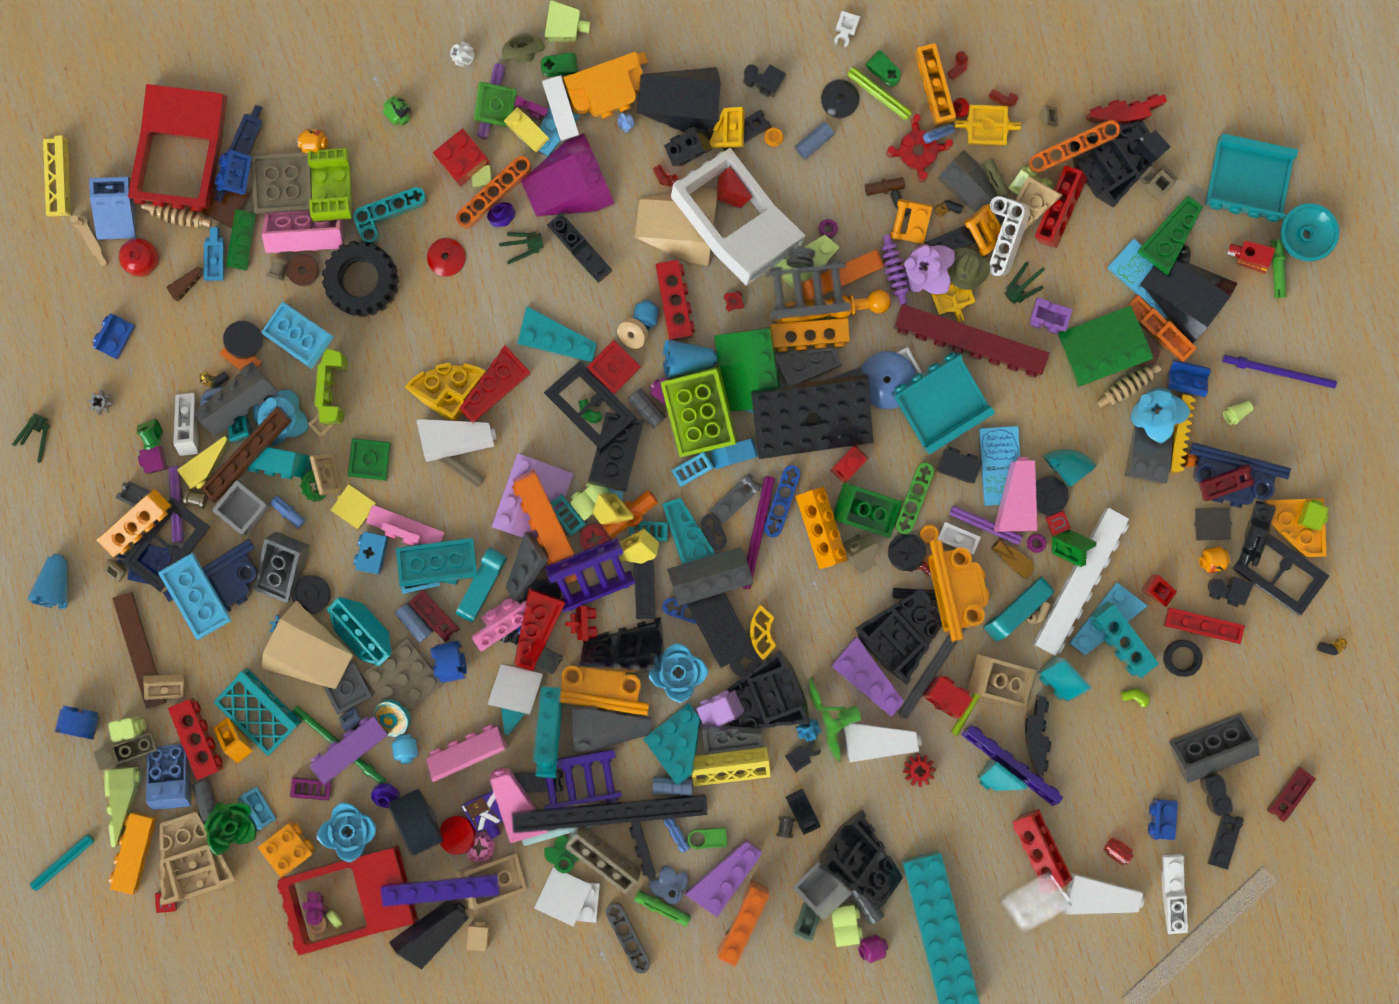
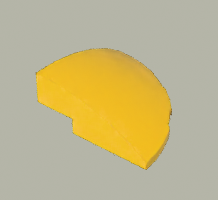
[405,363,486,421]

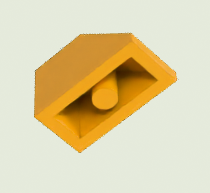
[213,717,253,763]

